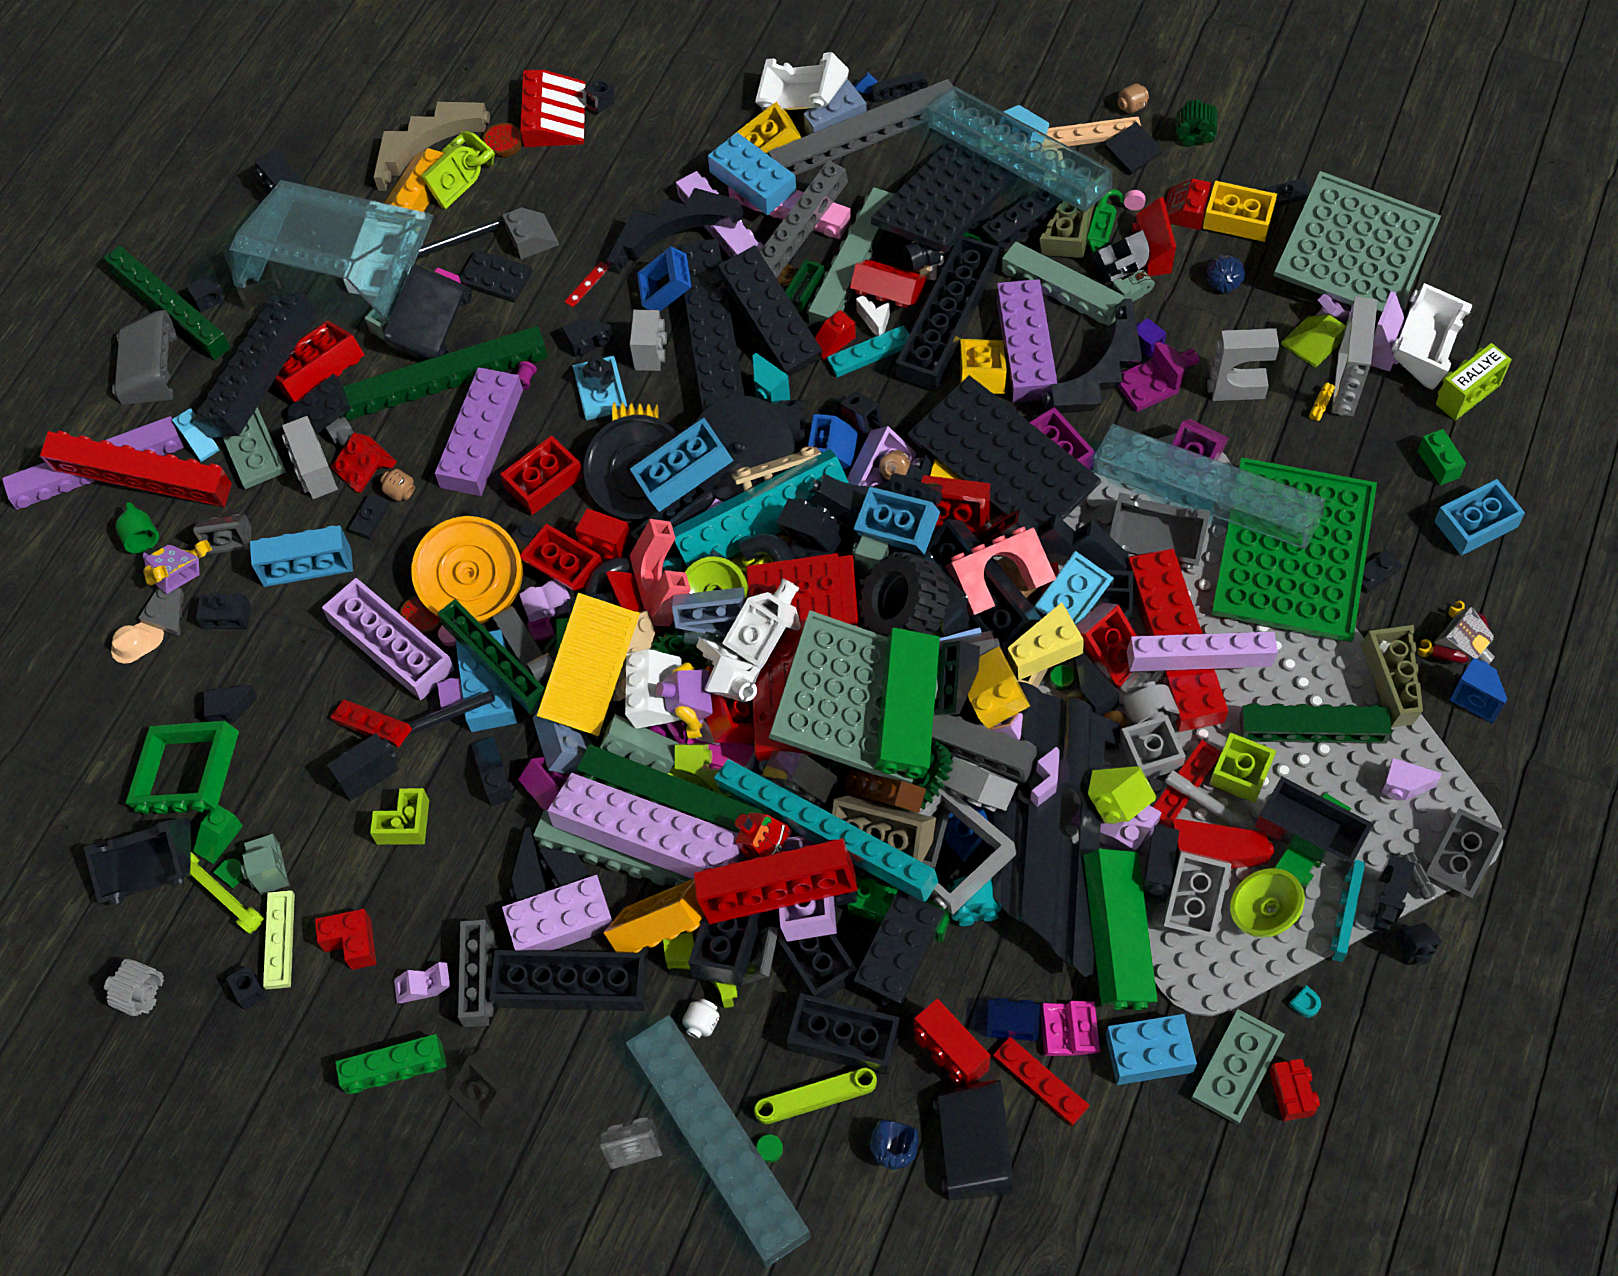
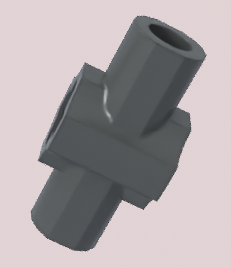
[325,417,354,448]

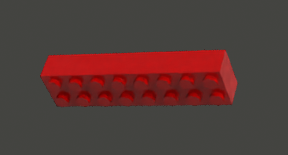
[40,431,232,508]
[1126,548,1229,733]

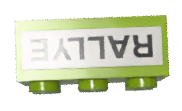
[1436,343,1512,421]

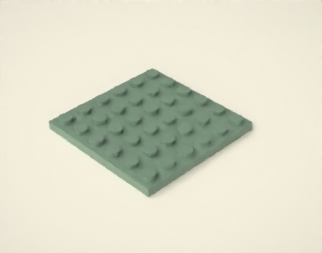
[1273,171,1441,317]
[769,610,942,784]

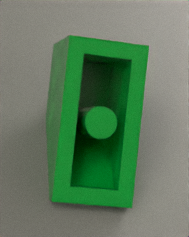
[193,805,243,864]

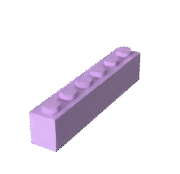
[676,171,764,258]
[1127,632,1278,671]

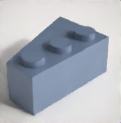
[804,78,866,135]
[672,587,746,637]
[533,710,594,776]

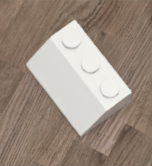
[625,649,681,729]

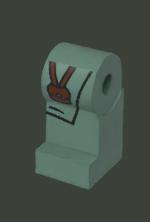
[1112,270,1155,301]

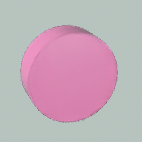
[1124,190,1145,210]
[438,625,456,646]

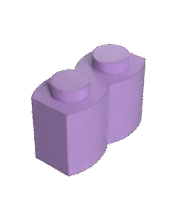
[520,580,570,623]

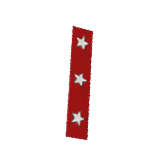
[564,262,610,307]

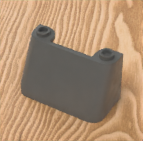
[113,310,177,405]
[1110,493,1210,570]

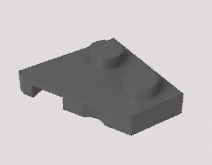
[139,587,184,636]

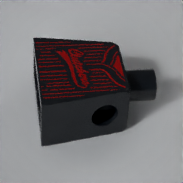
[836,391,883,441]

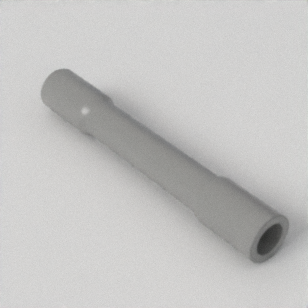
[1164,770,1255,830]

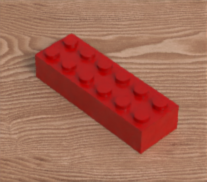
[694,839,858,924]

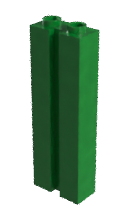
[875,628,940,779]
[1083,849,1158,1010]

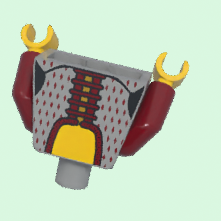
[1417,601,1495,664]

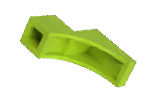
[675,743,735,800]
[663,932,738,1008]

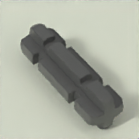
[1401,852,1436,900]

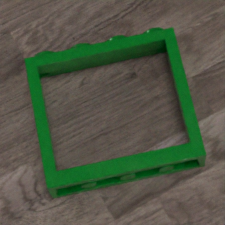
[126,721,239,815]

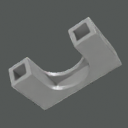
[1207,329,1279,401]

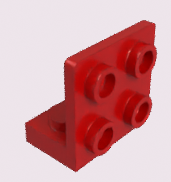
[331,432,397,493]

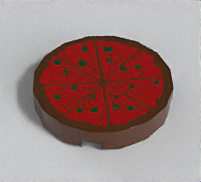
[483,123,523,157]
[400,595,442,636]

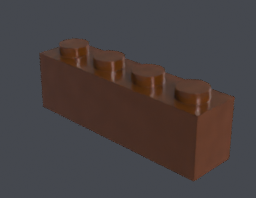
[843,769,926,813]

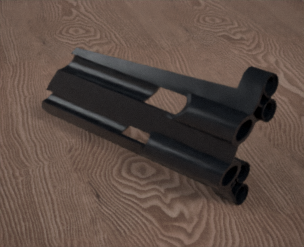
[993,682,1120,977]

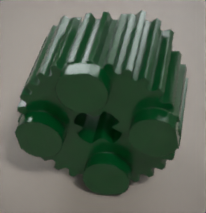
[1176,99,1218,147]

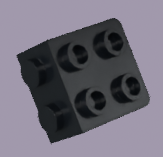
[886,473,943,506]

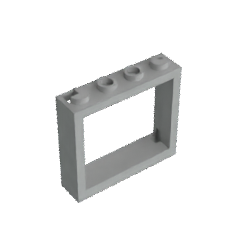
[1331,296,1378,416]
[919,786,1016,914]

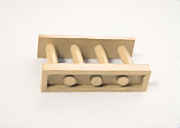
[731,446,821,492]

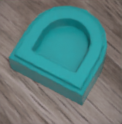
[1289,985,1321,1018]

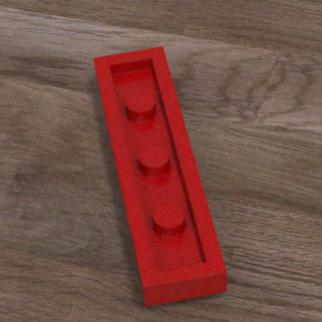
[330,699,412,748]
[1153,740,1222,828]
[993,1037,1089,1126]

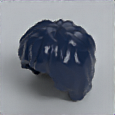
[1206,254,1245,294]
[870,1120,919,1170]

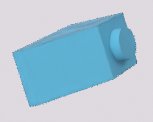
[172,408,220,462]

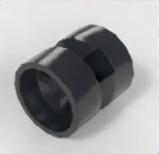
[903,242,941,272]

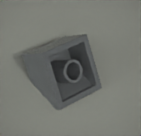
[503,207,559,259]
[194,514,251,554]

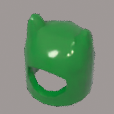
[115,502,159,553]

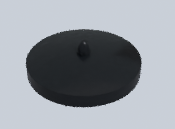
[695,396,795,501]
[584,415,678,522]

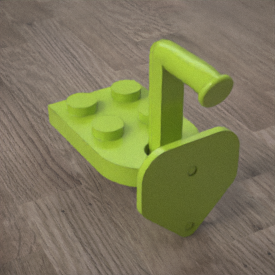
[421,131,495,209]

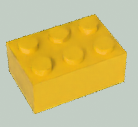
[1203,181,1277,242]

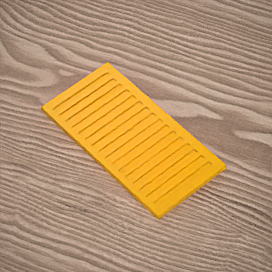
[537,593,640,736]

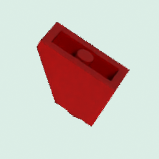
[815,310,856,361]

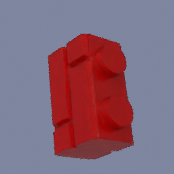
[1269,1059,1320,1121]

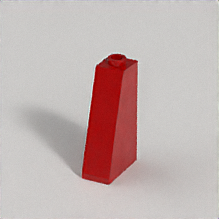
[1171,819,1274,869]

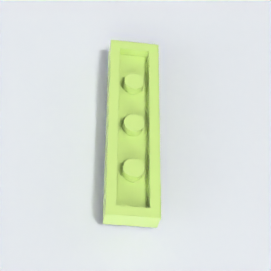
[263,891,295,989]

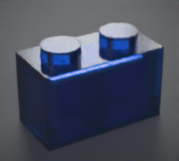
[986,998,1040,1042]

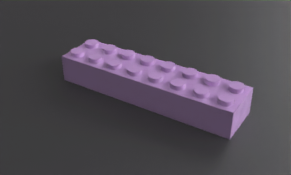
[547,773,745,879]

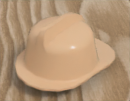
[111,623,164,664]

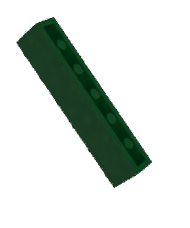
[437,599,545,715]
[1239,703,1392,744]

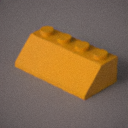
[377,148,445,227]
[604,879,705,953]

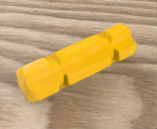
[1309,383,1335,421]

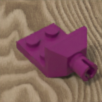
[1117,342,1199,412]

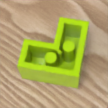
[370,788,429,845]

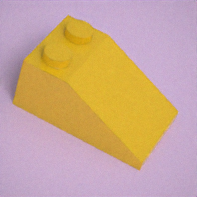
[731,101,801,155]
[960,339,1007,395]
[968,646,1030,729]

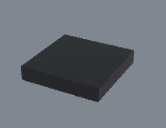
[1105,122,1163,175]

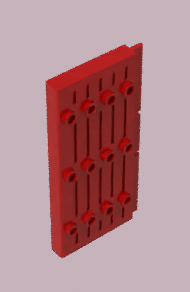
[746,553,859,761]

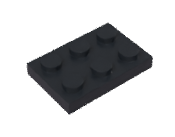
[460,250,533,303]
[284,373,351,435]

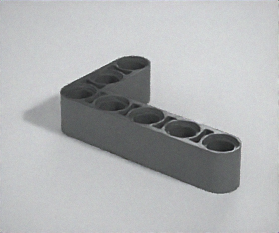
[492,606,554,690]

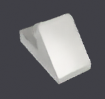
[856,295,890,336]

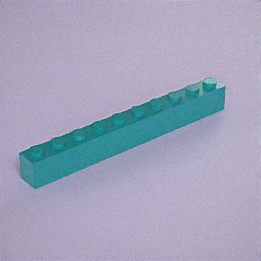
[714,759,938,903]

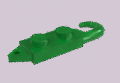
[1087,189,1124,253]

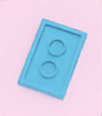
[573,356,628,421]
[1034,551,1114,625]

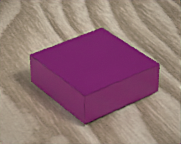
[527,617,554,645]

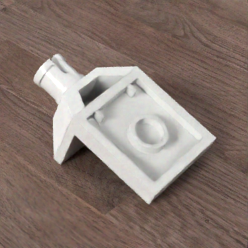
[722,579,801,668]
[696,638,761,703]

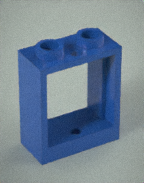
[637,246,692,311]

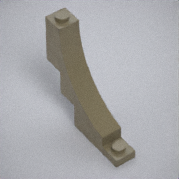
[374,102,490,191]

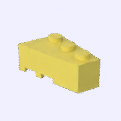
[1008,602,1084,681]

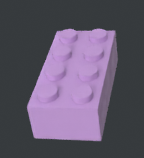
[779,836,837,941]
[502,875,613,951]

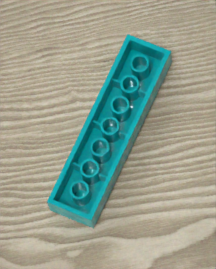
[673,449,849,568]

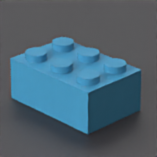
[1434,479,1525,556]
[854,487,940,555]
[1106,1014,1197,1085]

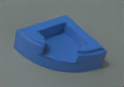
[854,72,878,94]

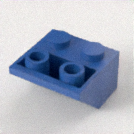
[808,414,858,469]

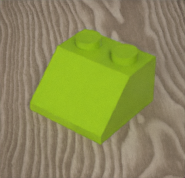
[1088,766,1156,824]

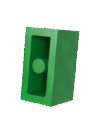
[1418,429,1466,486]

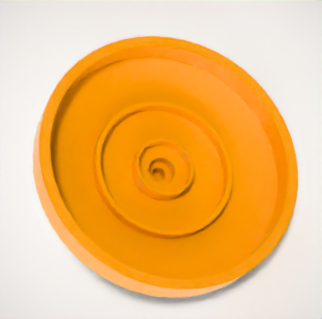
[412,516,523,624]

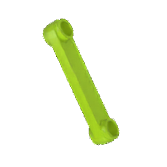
[190,852,264,934]
[754,1068,877,1124]

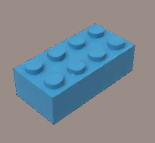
[708,132,796,215]
[630,418,734,512]
[250,526,353,587]
[455,630,517,732]

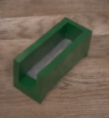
[785,259,824,317]

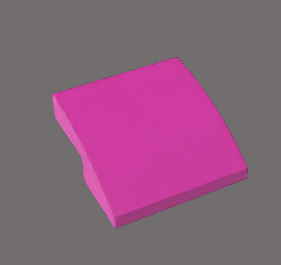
[1040,1001,1100,1056]

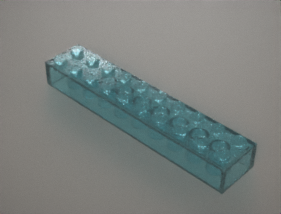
[927,86,1113,212]
[1093,424,1326,549]
[626,1015,811,1268]

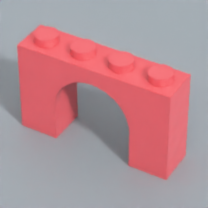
[629,519,691,627]
[945,527,1056,616]

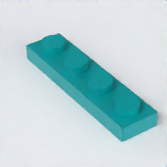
[827,325,909,377]
[1330,859,1365,962]

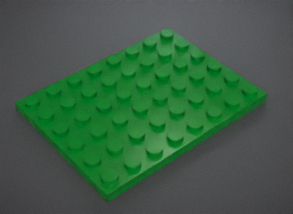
[1211,457,1377,642]

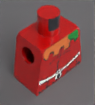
[735,813,793,860]

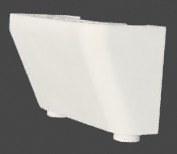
[755,52,849,111]
[1391,283,1472,390]

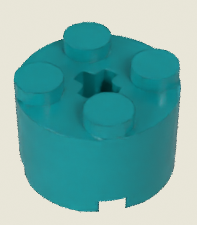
[946,876,1001,926]

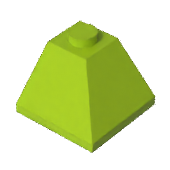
[1281,315,1346,368]

